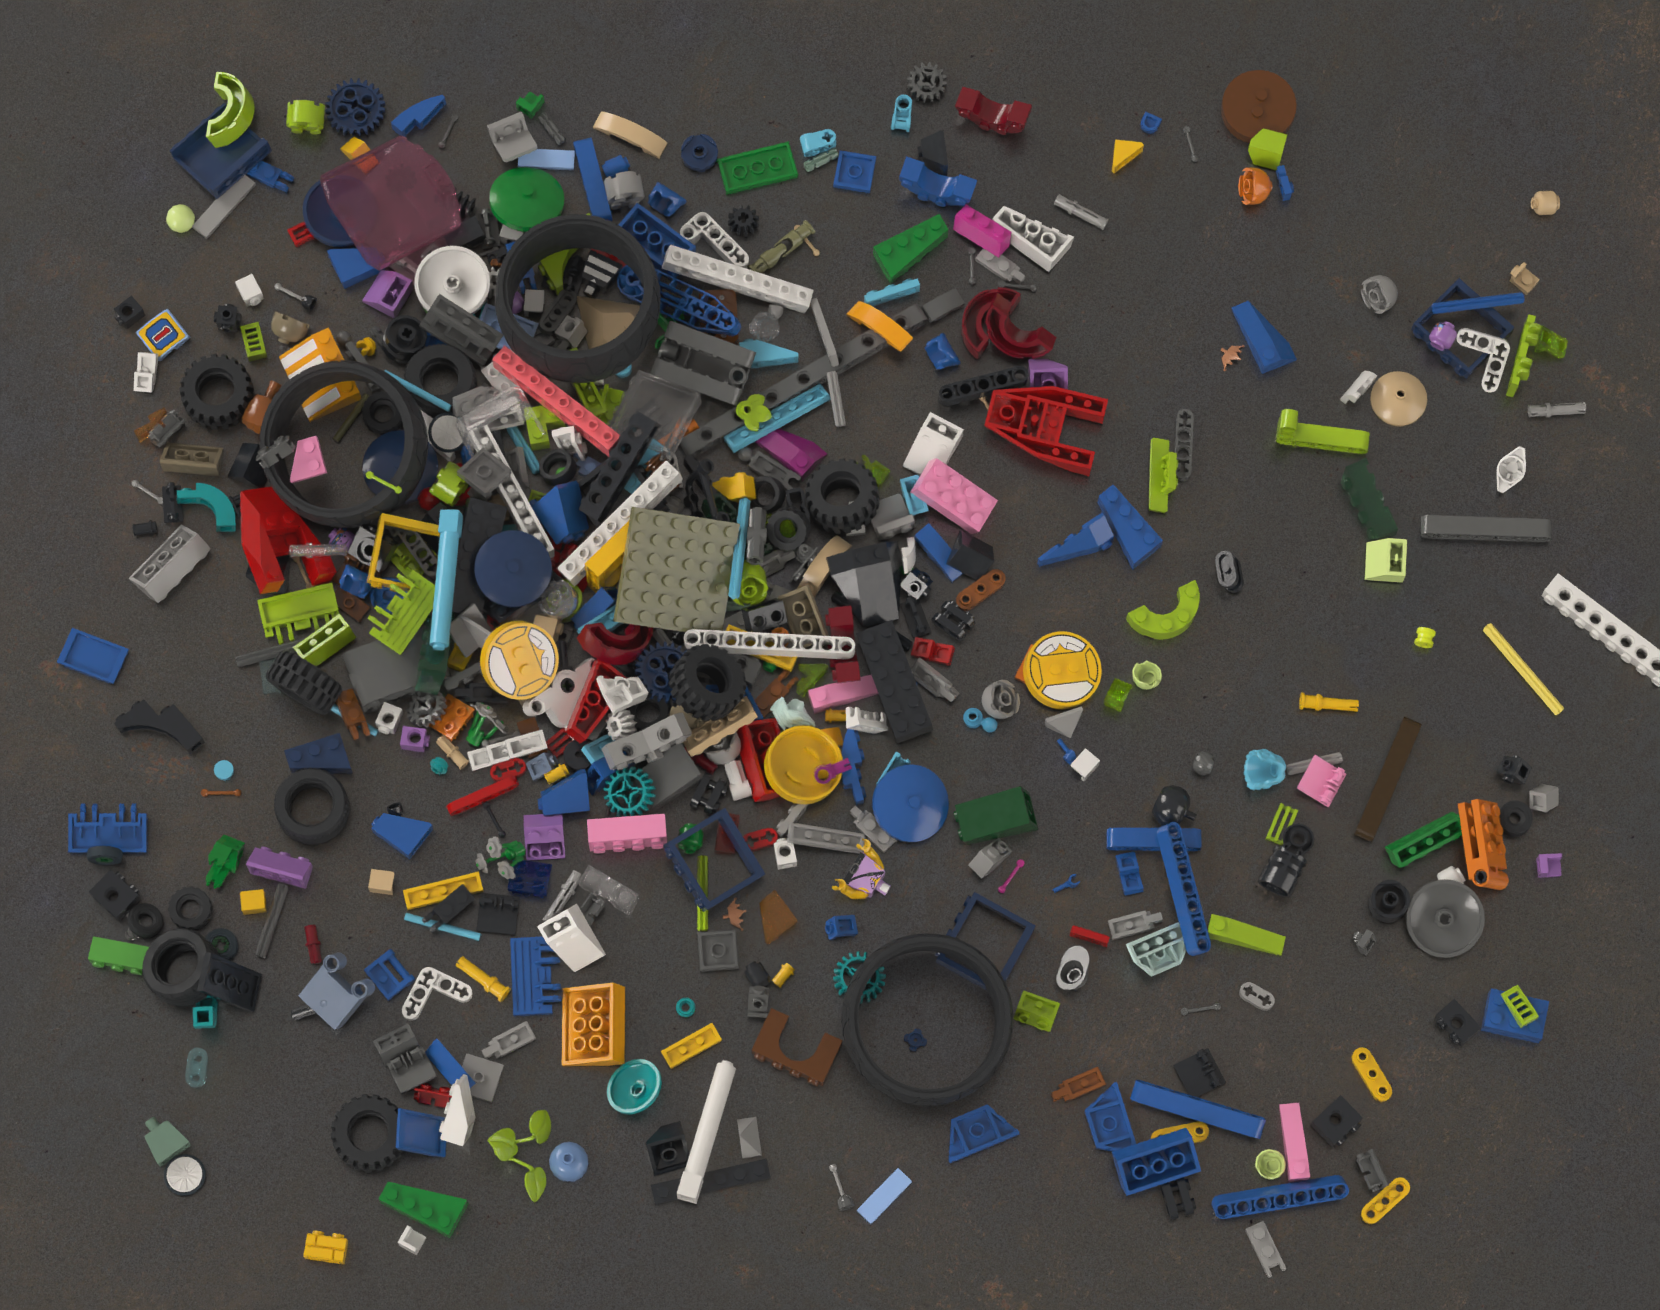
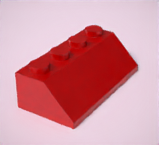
[736,718,781,802]

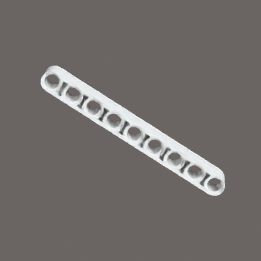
[684,629,855,659]

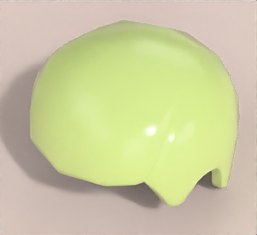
[166,204,195,233]
[1132,661,1162,690]
[1255,1149,1286,1180]

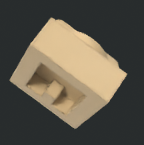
[1510,262,1540,295]

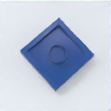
[833,150,876,193]

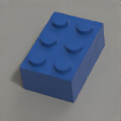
[1481,988,1549,1043]

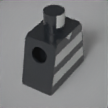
[581,250,623,298]

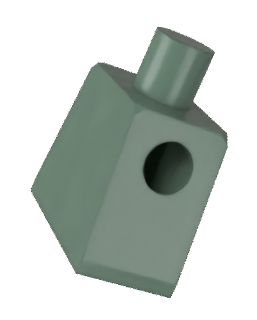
[144,1117,191,1168]

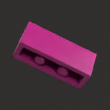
[953,204,1012,258]

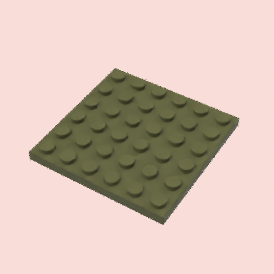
[613,507,740,632]

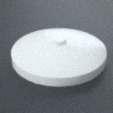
[415,246,491,315]

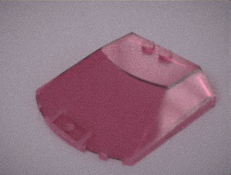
[320,135,461,271]

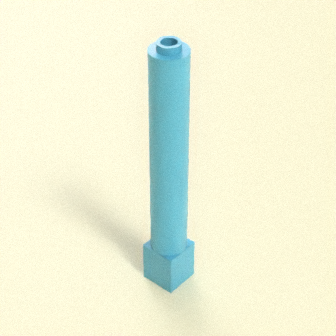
[429,510,463,650]

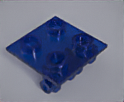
[507,860,552,898]

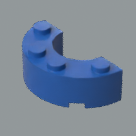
[899,156,977,207]

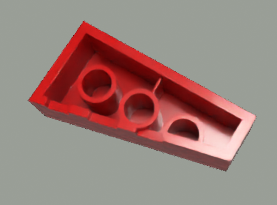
[565,659,627,744]

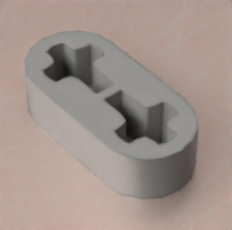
[1239,982,1275,1011]

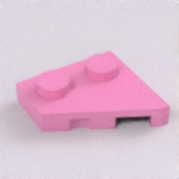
[290,436,327,484]

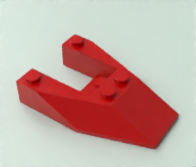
[984,386,1108,476]
[240,486,336,594]

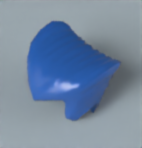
[648,182,687,217]
[925,333,961,369]
[339,564,373,598]

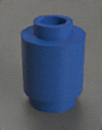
[601,155,630,179]

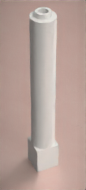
[677,1060,736,1204]

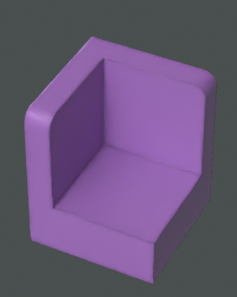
[1536,853,1562,878]

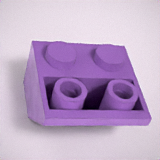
[362,270,414,318]
[524,814,565,860]

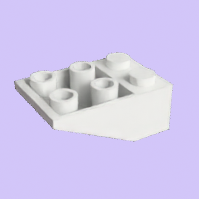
[903,412,964,475]
[537,904,606,972]
[439,1074,476,1146]

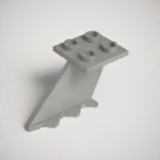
[450,603,493,658]

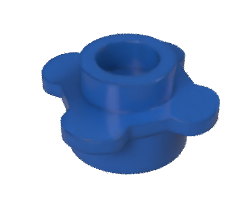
[904,1029,927,1052]

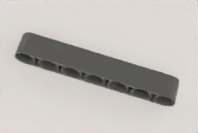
[1420,515,1552,542]

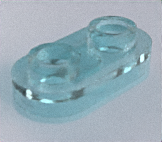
[185,1048,208,1088]

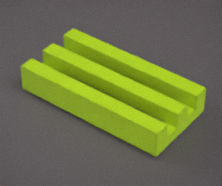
[1266,803,1298,846]

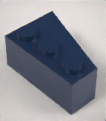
[284,733,353,774]

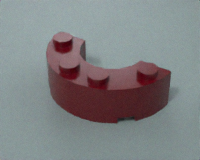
[955,86,1032,135]
[962,287,1021,359]
[985,293,1057,359]
[825,606,861,684]
[577,622,653,665]

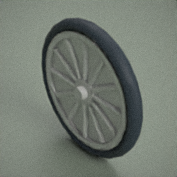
[428,413,468,453]
[164,1154,206,1196]

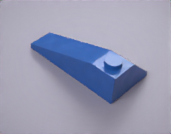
[1231,301,1297,374]
[1037,512,1114,567]

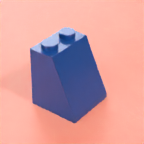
[532,480,589,545]

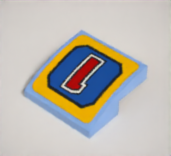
[136,309,190,361]

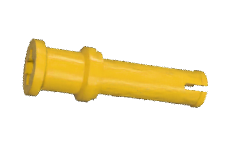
[1299,692,1359,712]
[456,956,511,1002]

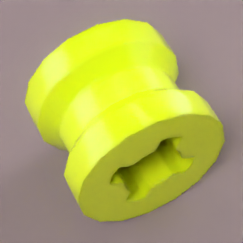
[1414,627,1436,648]

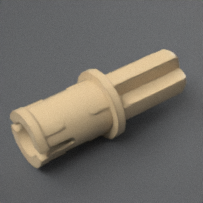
[436,735,469,770]

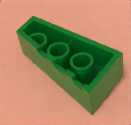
[873,214,948,285]
[379,1182,469,1238]

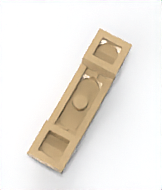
[593,111,668,159]

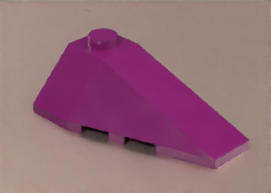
[755,428,828,482]

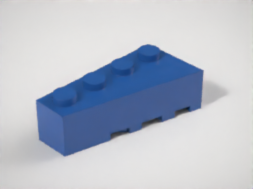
[1097,484,1163,570]

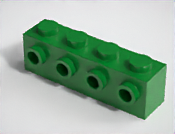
[1385,812,1462,868]

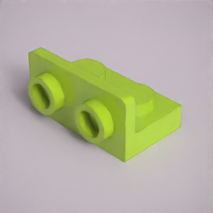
[597,384,628,429]
[1014,990,1060,1032]

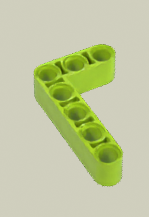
[1276,409,1370,454]

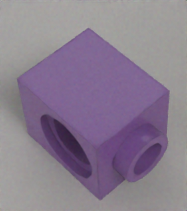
[400,726,430,752]

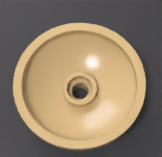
[1370,371,1427,426]

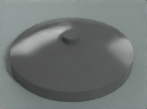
[1406,879,1485,958]

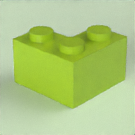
[524,405,565,451]

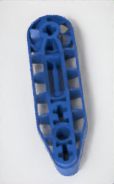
[617,265,741,336]

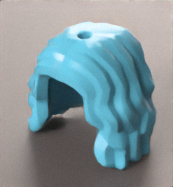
[1244,749,1286,791]

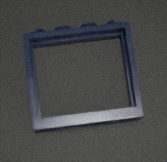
[1411,278,1515,379]
[663,808,765,912]
[935,892,1036,991]

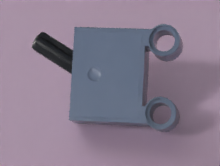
[291,952,375,1030]

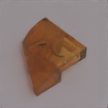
[759,890,798,945]

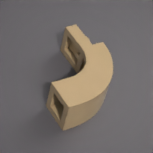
[797,535,852,599]

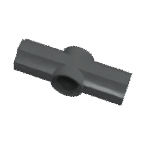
[746,507,767,565]

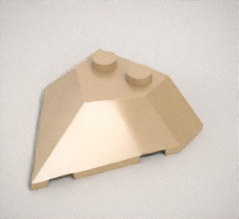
[577,296,640,349]

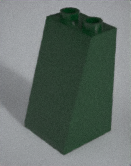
[954,786,1038,845]

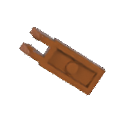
[755,670,799,719]
[336,688,370,740]

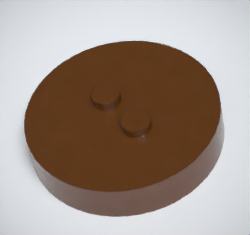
[1221,70,1297,143]

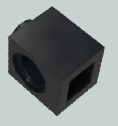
[114,295,145,329]

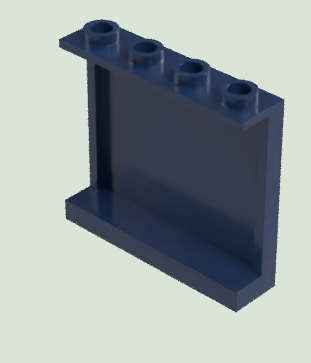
[170,103,272,199]

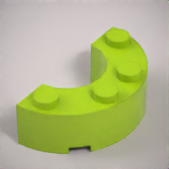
[206,72,255,148]
[1126,580,1200,640]

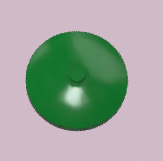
[489,167,564,232]

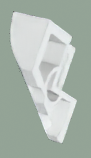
[1340,371,1377,404]
[597,676,649,714]

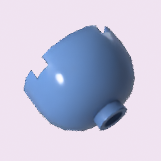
[549,1142,589,1182]

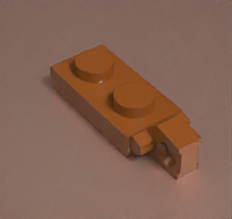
[1050,1067,1106,1102]

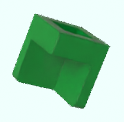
[516,92,545,119]

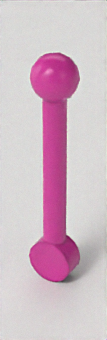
[998,859,1024,893]

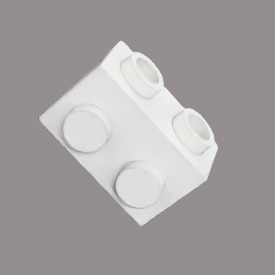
[552,426,587,461]

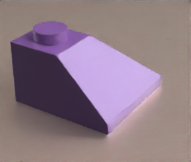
[1028,359,1068,389]

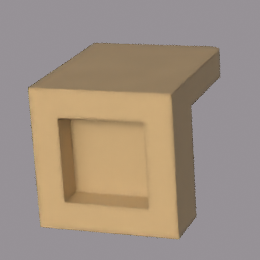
[368,869,394,895]

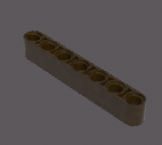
[1354,716,1422,842]

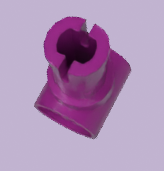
[814,758,852,784]

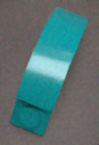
[177,483,236,532]
[193,995,217,1029]

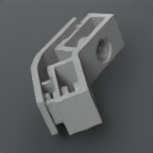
[602,713,692,770]

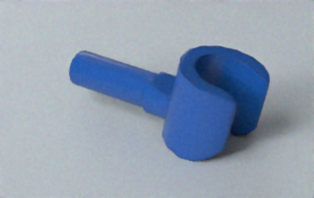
[1057,738,1076,765]
[1053,874,1080,893]

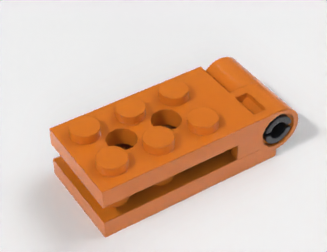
[1458,799,1509,890]

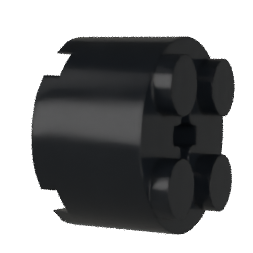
[1369,880,1410,923]

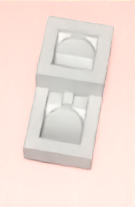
[134,352,158,392]
[901,537,916,574]

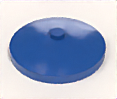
[872,764,949,842]

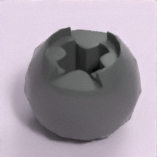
[1192,751,1214,775]

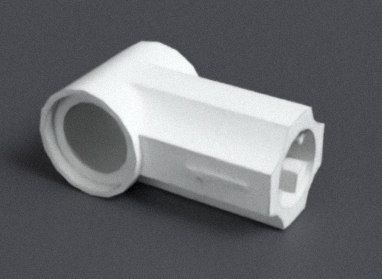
[724,760,752,801]

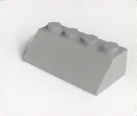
[128,524,211,603]

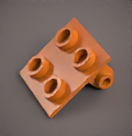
[429,694,475,742]

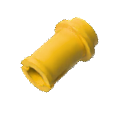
[825,708,846,723]
[544,764,570,785]
[771,963,795,988]

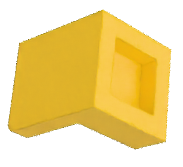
[240,889,267,915]

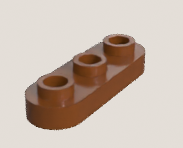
[956,569,1006,611]

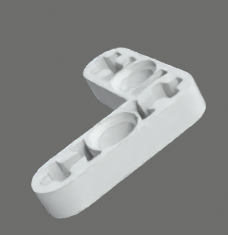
[1456,328,1510,393]
[402,967,473,1021]

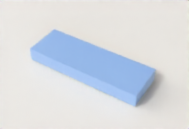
[518,149,575,170]
[857,1168,912,1224]

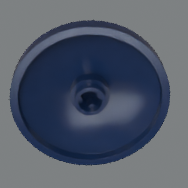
[303,175,378,247]
[362,430,439,504]
[475,530,552,608]

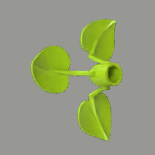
[487,1109,551,1202]

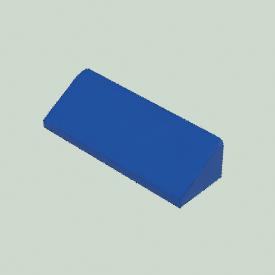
[425,1038,476,1088]

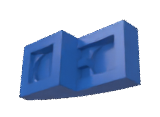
[1116,852,1143,896]

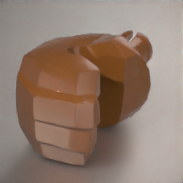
[242,380,282,435]

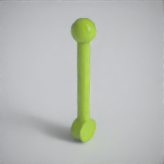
[366,471,402,494]

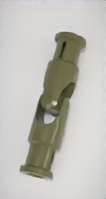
[747,220,815,273]

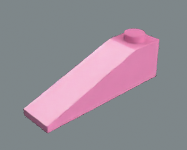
[808,675,878,714]
[1279,1103,1310,1183]

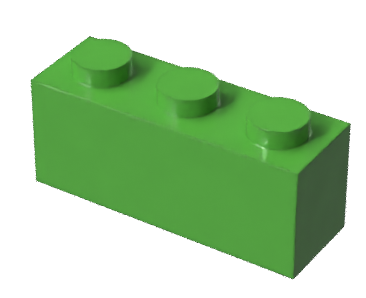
[88,936,149,975]

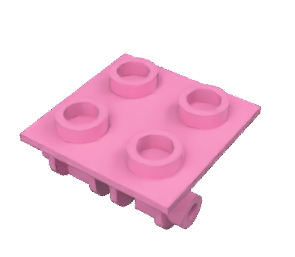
[1297,755,1346,807]

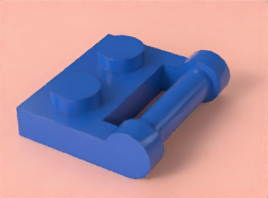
[364,949,416,1001]

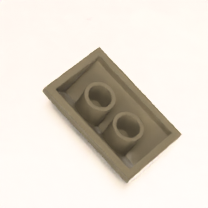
[160,443,223,477]
[778,584,829,648]

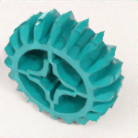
[604,766,656,817]
[833,951,886,1004]

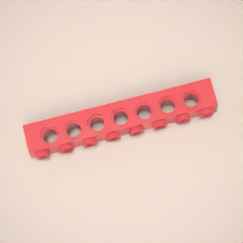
[492,345,620,457]

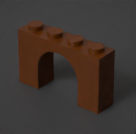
[751,1008,843,1087]

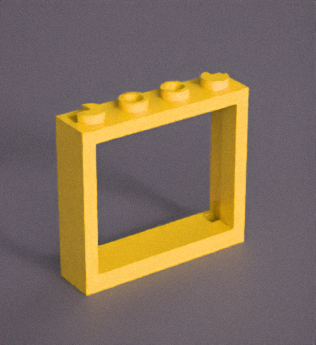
[367,513,440,592]
[585,521,629,593]

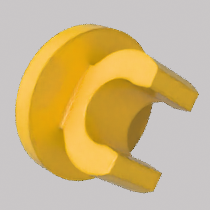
[356,337,376,356]

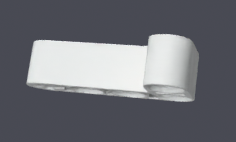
[680,212,749,269]

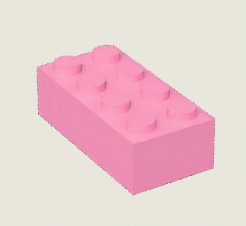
[911,458,998,534]
[587,814,667,854]

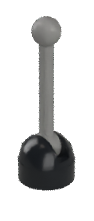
[274,283,317,311]

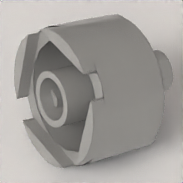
[604,171,645,210]

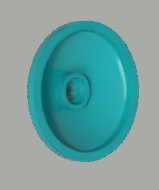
[607,1059,662,1114]

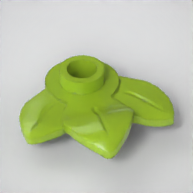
[736,394,772,431]

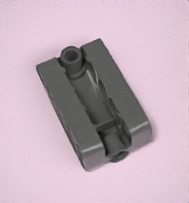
[650,321,756,406]
[342,625,452,713]

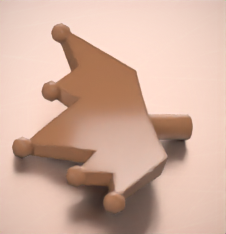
[1221,345,1245,371]
[723,897,746,931]

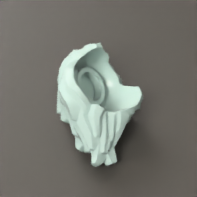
[770,697,816,731]

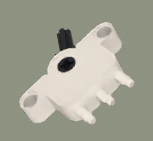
[523,641,595,740]

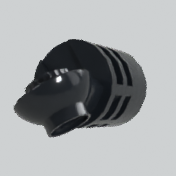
[1258,823,1314,898]

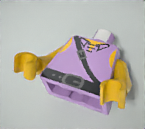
[832,838,891,899]

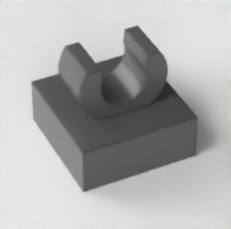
[1352,929,1377,956]

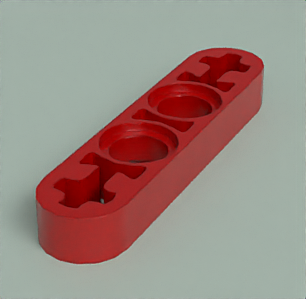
[446,776,519,816]

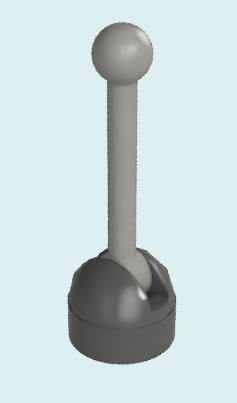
[829,1164,855,1211]

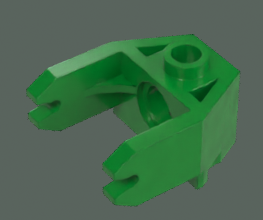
[205,835,245,889]

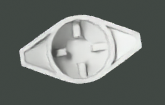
[1497,446,1526,493]

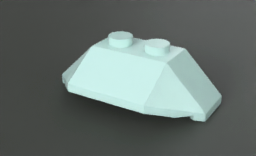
[1126,922,1186,977]

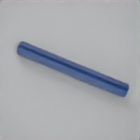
[1431,292,1525,314]

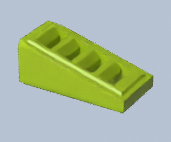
[240,322,267,362]
[1500,985,1539,1029]

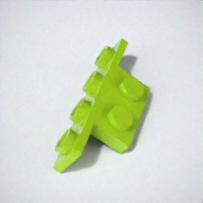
[1149,438,1178,513]

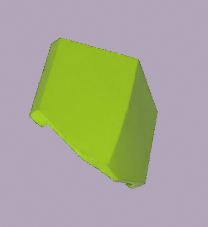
[1248,128,1287,170]

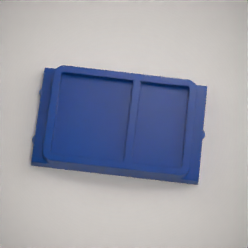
[57,628,129,684]
[396,1108,446,1157]

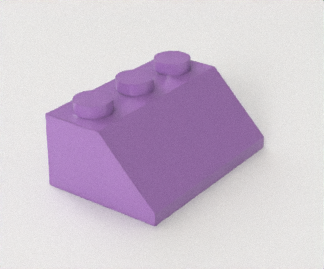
[246,847,313,889]

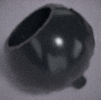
[1152,785,1197,826]

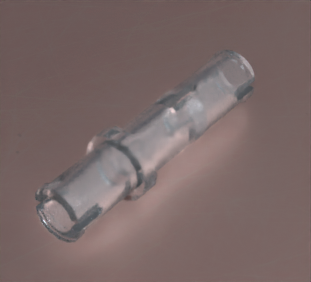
[289,543,348,558]

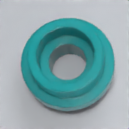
[430,757,449,775]
[676,998,696,1017]

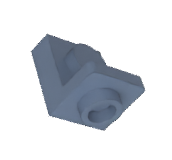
[525,753,559,781]

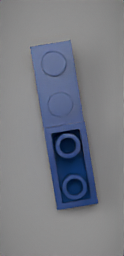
[842,729,867,806]

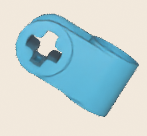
[891,95,912,132]
[800,129,837,157]

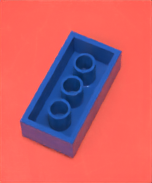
[618,203,696,281]
[1112,1128,1201,1196]

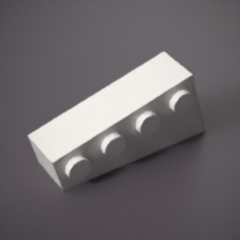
[992,206,1074,272]

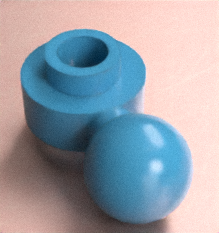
[963,708,998,732]

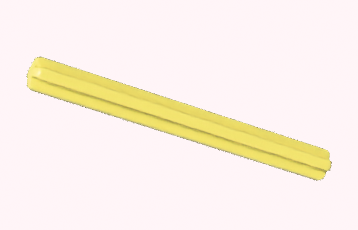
[1483,623,1564,715]

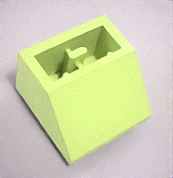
[1365,538,1407,583]

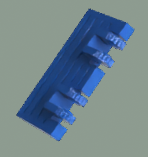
[68,803,147,852]
[510,936,562,1016]

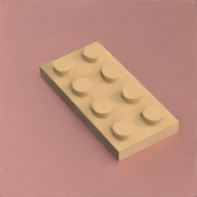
[683,696,758,757]

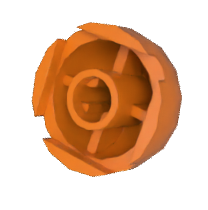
[1238,167,1273,205]

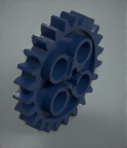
[325,78,386,137]
[634,641,697,703]

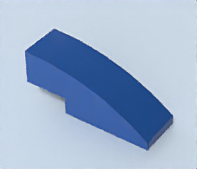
[391,95,446,138]
[914,523,963,583]

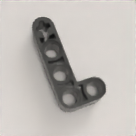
[383,514,438,579]

